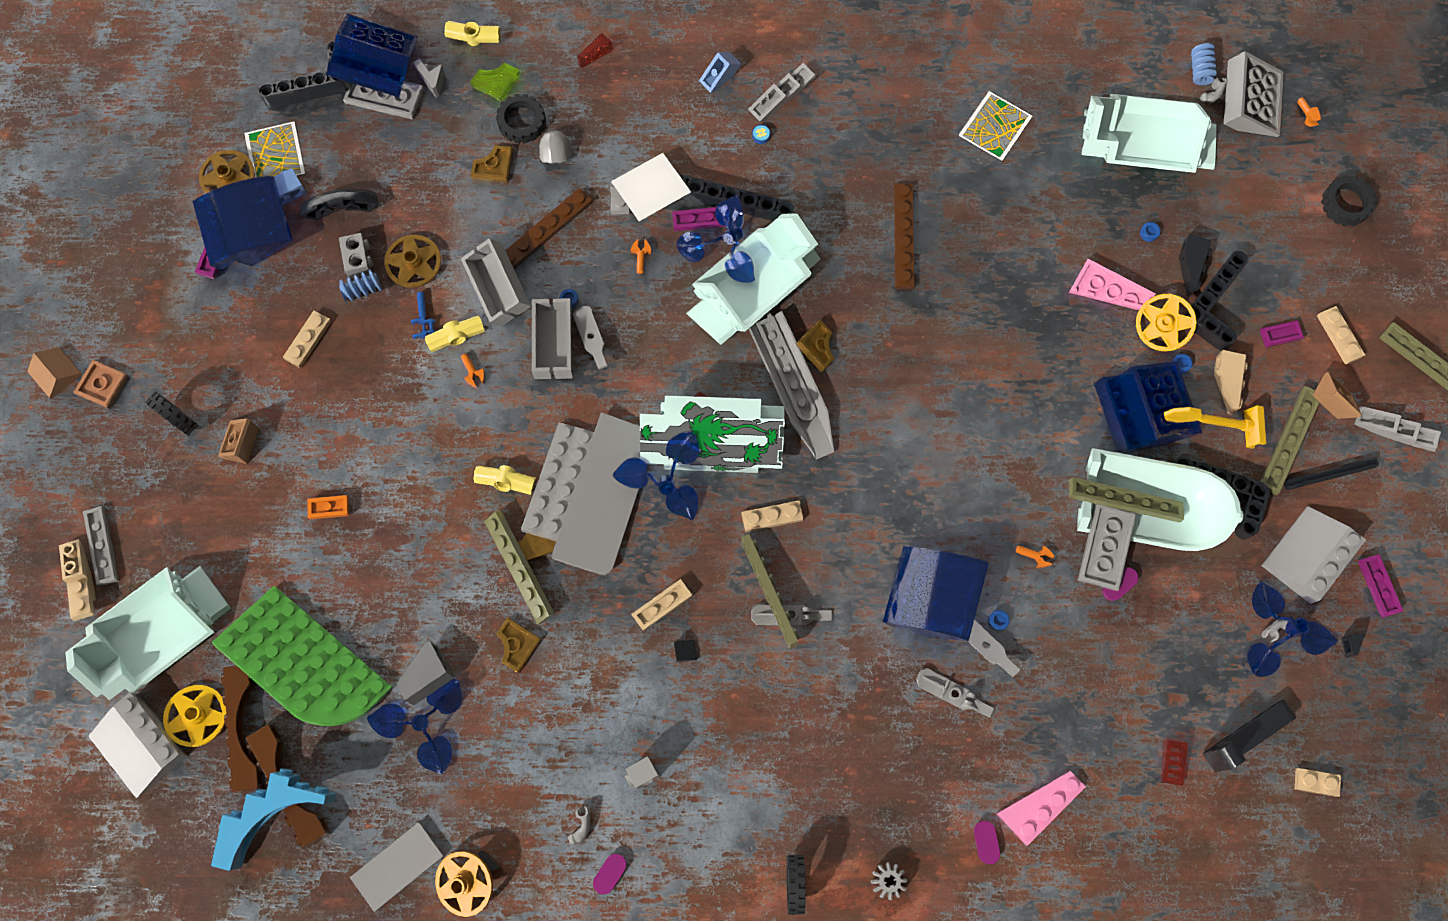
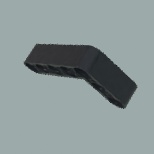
[258,40,351,108]
[1184,251,1248,350]
[1171,455,1270,540]
[1202,699,1296,772]

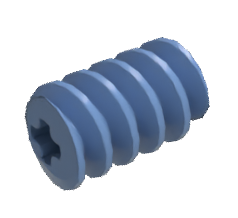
[1191,43,1217,85]
[339,269,383,303]

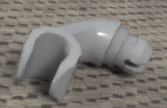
[1200,77,1227,104]
[1261,618,1299,642]
[568,806,591,845]

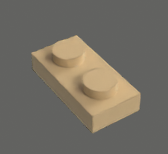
[1294,768,1341,797]

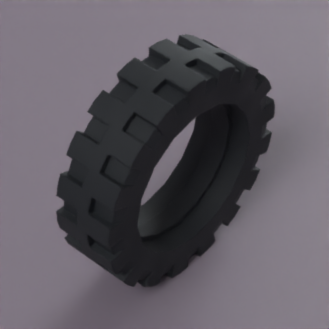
[496,94,546,144]
[1321,176,1377,226]
[145,391,198,436]
[786,855,806,915]

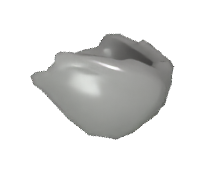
[539,131,571,164]

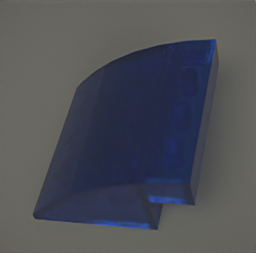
[326,13,418,98]
[192,175,293,270]
[1094,361,1203,454]
[882,546,989,641]

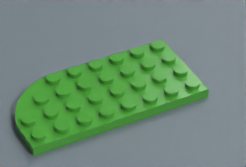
[212,586,392,726]

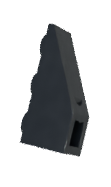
[1179,233,1212,297]

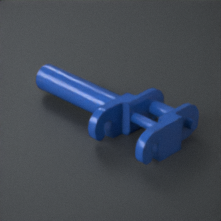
[411,292,436,339]

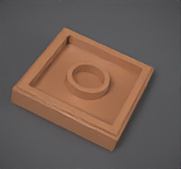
[73,360,129,409]

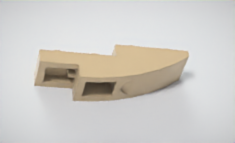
[59,539,96,621]

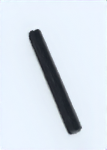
[1283,457,1379,490]

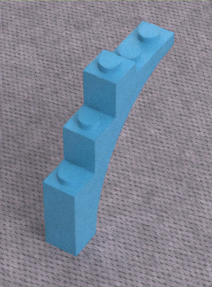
[211,769,336,871]

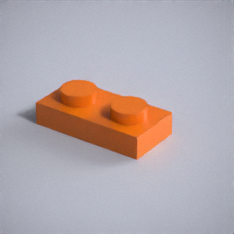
[307,495,349,520]

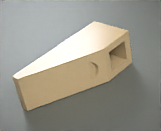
[1214,350,1247,414]

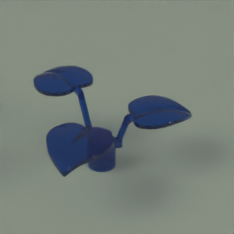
[676,195,755,283]
[613,432,699,520]
[1247,581,1338,677]
[367,679,462,774]

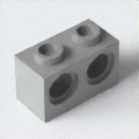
[339,233,373,279]
[624,756,660,790]

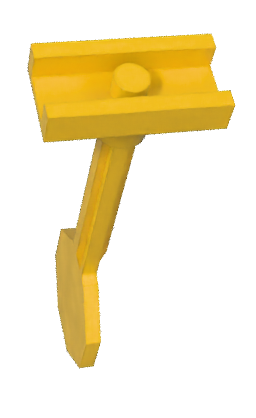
[1164,405,1266,449]

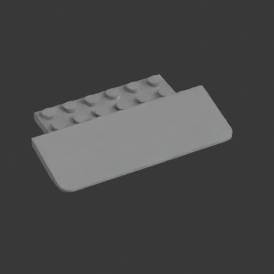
[521,412,647,575]

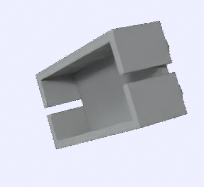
[461,238,531,326]
[532,298,573,379]

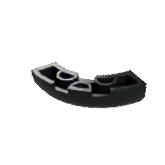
[300,188,379,220]

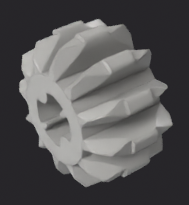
[871,862,907,900]

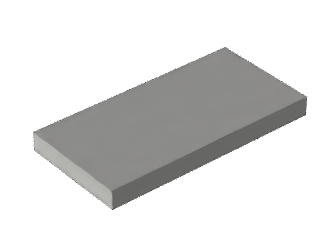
[343,69,424,119]
[1078,504,1136,591]
[350,822,444,912]

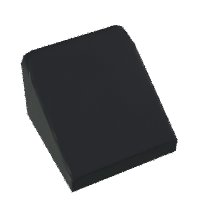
[1341,633,1364,658]
[674,640,697,663]
[478,851,502,872]

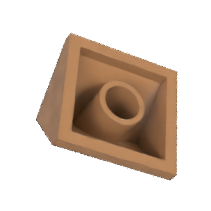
[27,347,83,399]
[1313,372,1362,419]
[218,418,259,464]

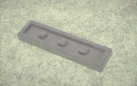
[83,506,119,587]

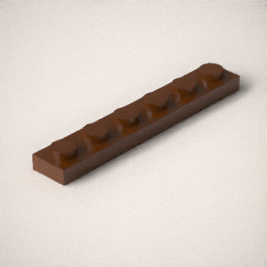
[894,183,914,289]
[505,188,593,269]

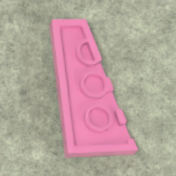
[1069,259,1156,310]
[996,771,1086,846]

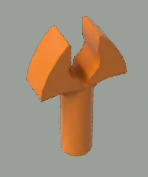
[1297,98,1321,127]
[631,239,652,274]
[461,353,485,388]
[1016,545,1055,568]

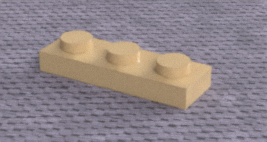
[1317,306,1365,365]
[283,311,332,368]
[741,501,803,533]
[631,579,692,632]

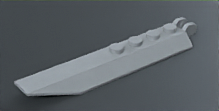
[749,311,834,460]

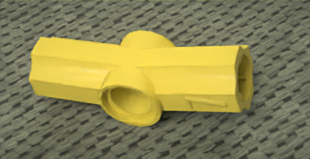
[444,21,501,46]
[425,316,485,353]
[474,465,536,495]

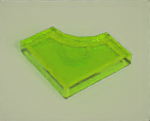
[470,63,520,101]

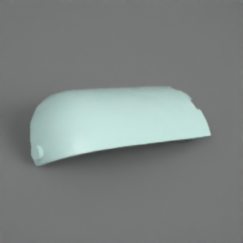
[1077,448,1243,551]

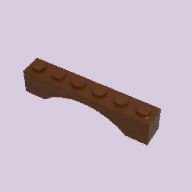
[221,666,264,793]
[246,724,332,848]

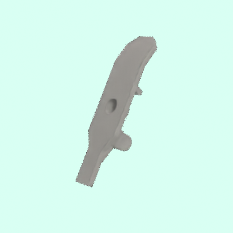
[573,306,607,370]
[751,605,832,626]
[953,614,1020,677]
[916,668,994,718]

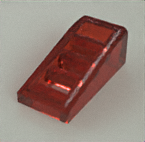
[577,33,613,69]
[1161,740,1188,786]

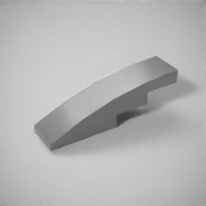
[748,63,816,123]
[1354,406,1441,452]

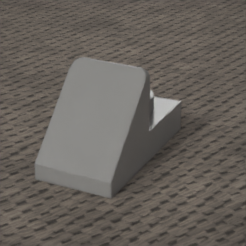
[413,59,445,98]
[610,179,630,215]

